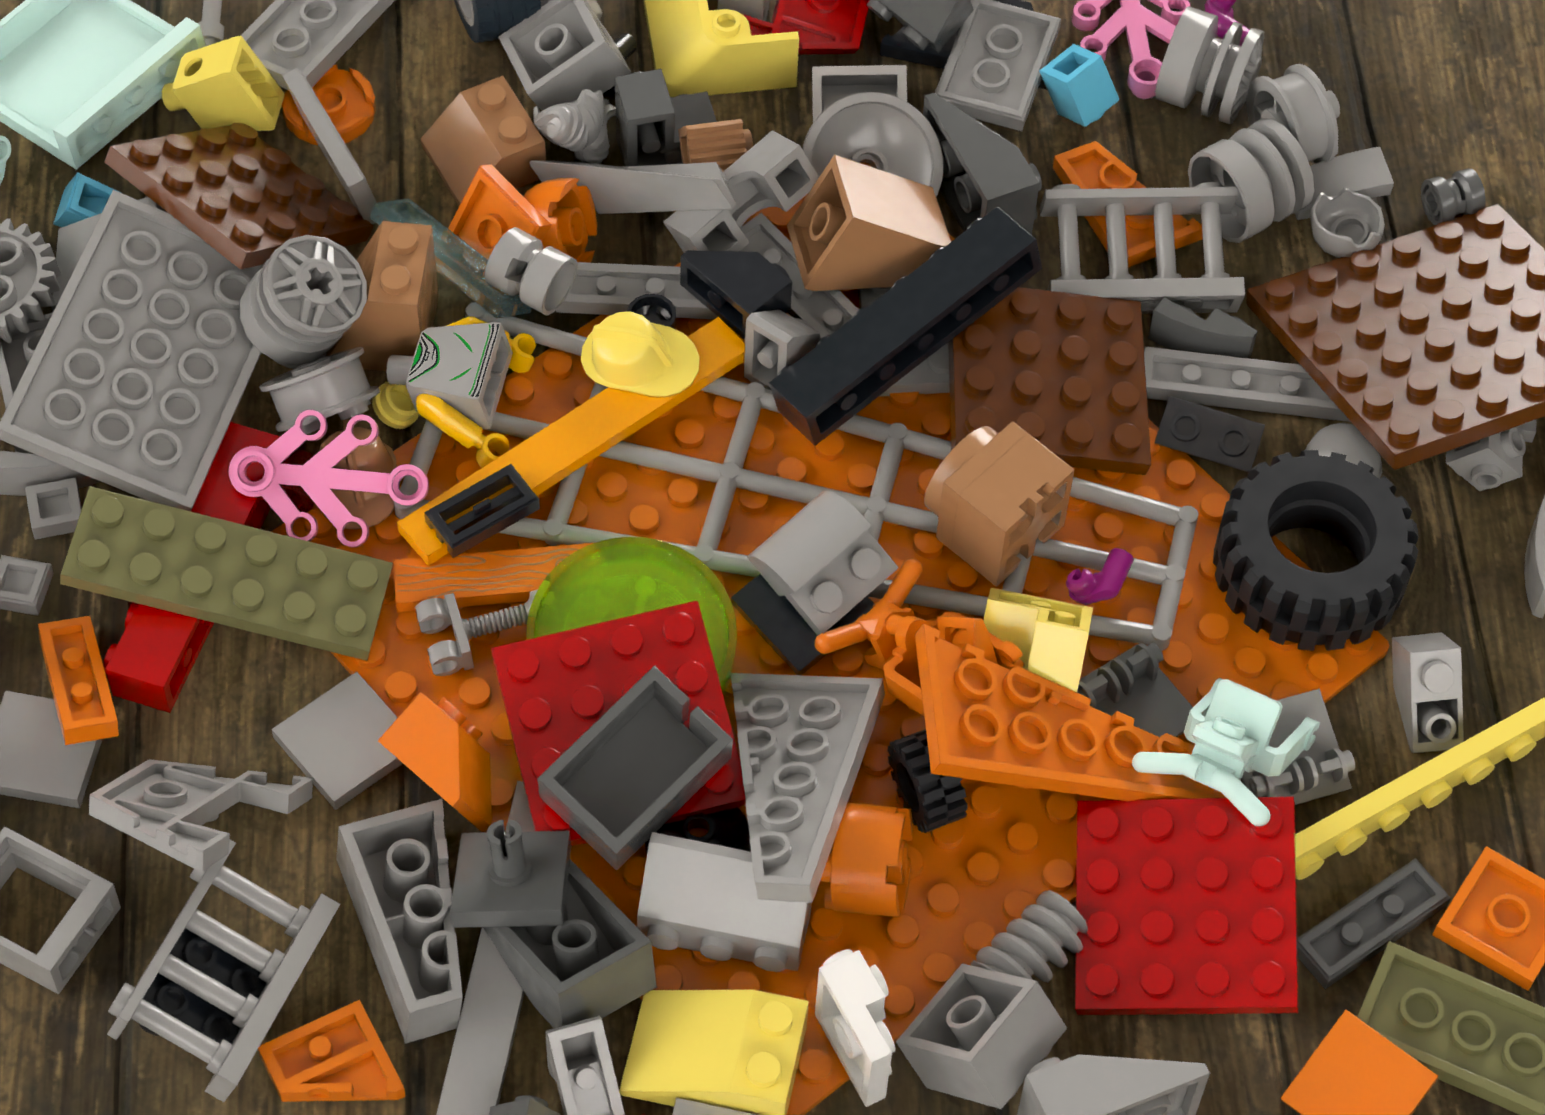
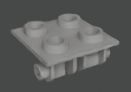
[1242,688,1355,805]

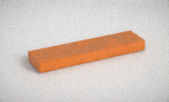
[393,542,603,613]

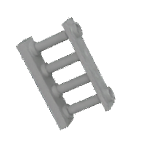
[1040,182,1245,314]
[107,839,340,1102]

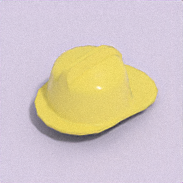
[581,312,700,397]

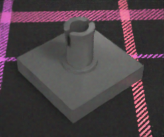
[450,820,572,927]

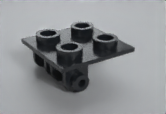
[139,928,267,1044]

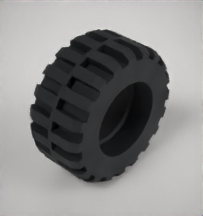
[1213,450,1419,651]

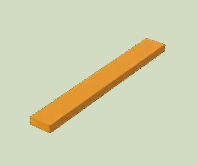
[397,317,745,566]

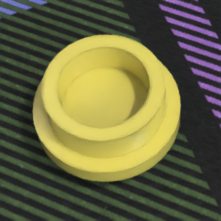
[372,382,419,429]

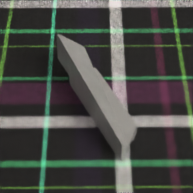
[530,160,736,214]

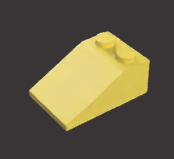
[619,990,809,1115]

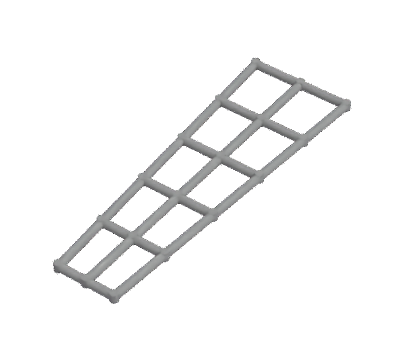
[394,302,1198,651]

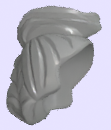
[533,89,616,164]

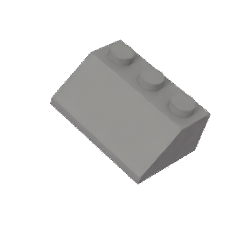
[637,832,812,972]

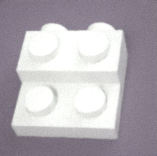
[815,949,895,1107]

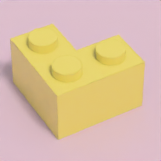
[983,588,1093,692]

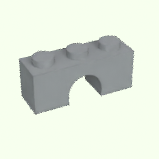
[664,130,819,253]

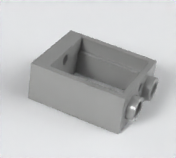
[0,826,121,994]

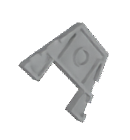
[89,759,313,871]

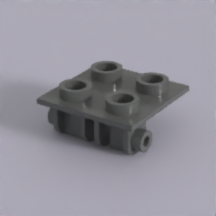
[1077,643,1193,737]

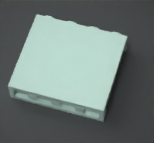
[0,0,205,170]

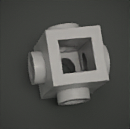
[1446,427,1526,491]

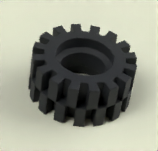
[888,729,968,833]

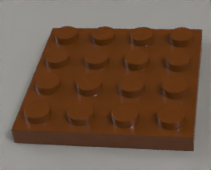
[105,123,374,270]
[948,287,1151,475]

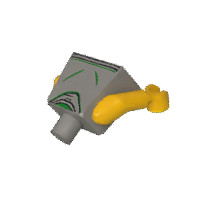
[386,316,536,468]

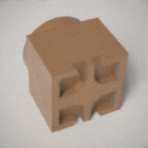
[924,421,1075,587]

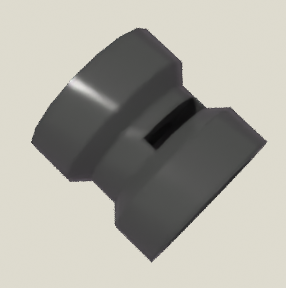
[1421,168,1486,225]

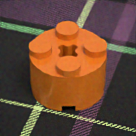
[821,803,913,917]

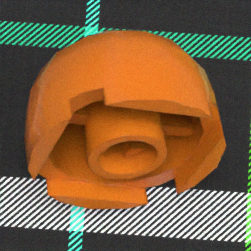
[523,178,597,263]

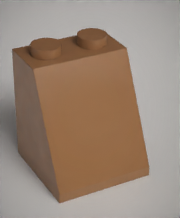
[787,154,951,291]
[328,221,439,371]

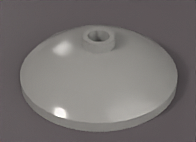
[802,92,943,197]

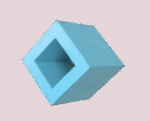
[1039,44,1120,127]

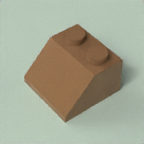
[420,75,546,206]

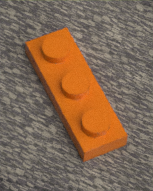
[38,616,119,745]

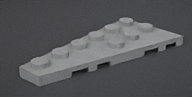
[730,673,885,902]

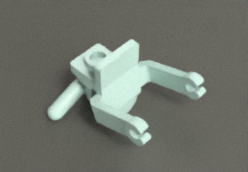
[1132,678,1320,827]

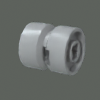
[485,227,578,315]

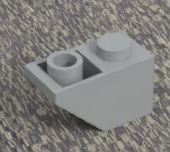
[1392,632,1464,753]

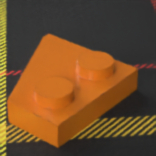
[258,999,406,1102]

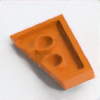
[1053,141,1203,267]

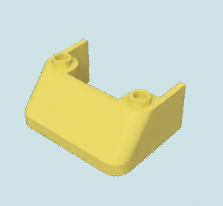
[643,0,799,97]

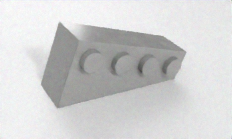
[336,799,463,1043]

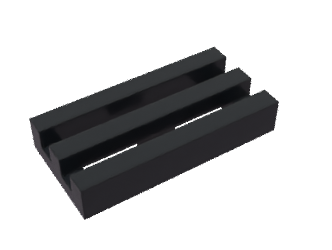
[424,464,540,558]

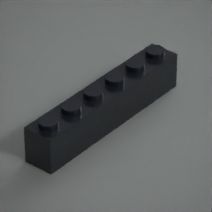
[769,206,1042,446]

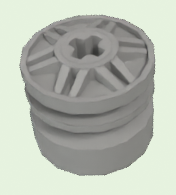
[1155,6,1264,124]
[1188,119,1315,243]
[240,235,367,365]

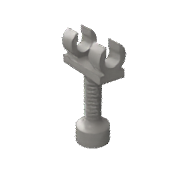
[415,586,560,676]

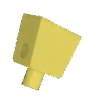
[162,36,285,131]

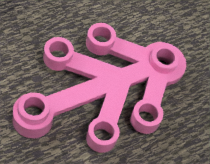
[1072,0,1190,99]
[229,410,429,547]

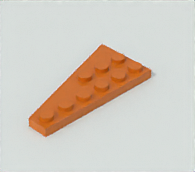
[915,623,1226,801]

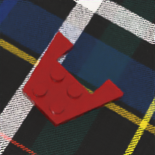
[742,0,870,55]

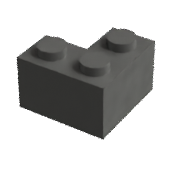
[615,69,717,167]

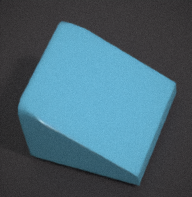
[54,172,121,227]

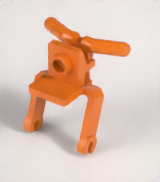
[814,558,1025,716]

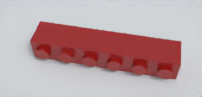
[103,422,291,713]

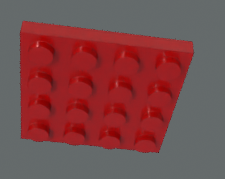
[491,600,746,846]
[1075,796,1298,1015]

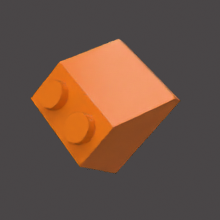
[378,692,492,832]

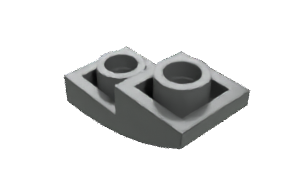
[1148,298,1258,359]

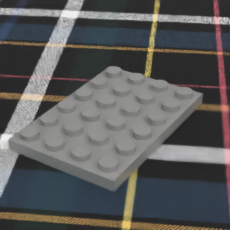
[0,190,264,512]

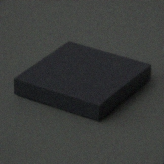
[731,574,874,675]

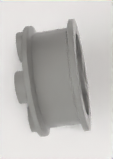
[1247,64,1340,163]
[259,347,380,434]

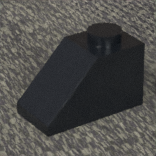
[680,250,792,339]

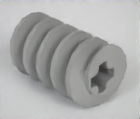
[971,890,1088,982]

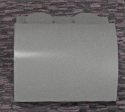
[747,490,899,635]

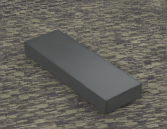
[1297,858,1451,990]

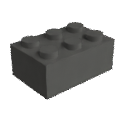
[538,666,733,871]

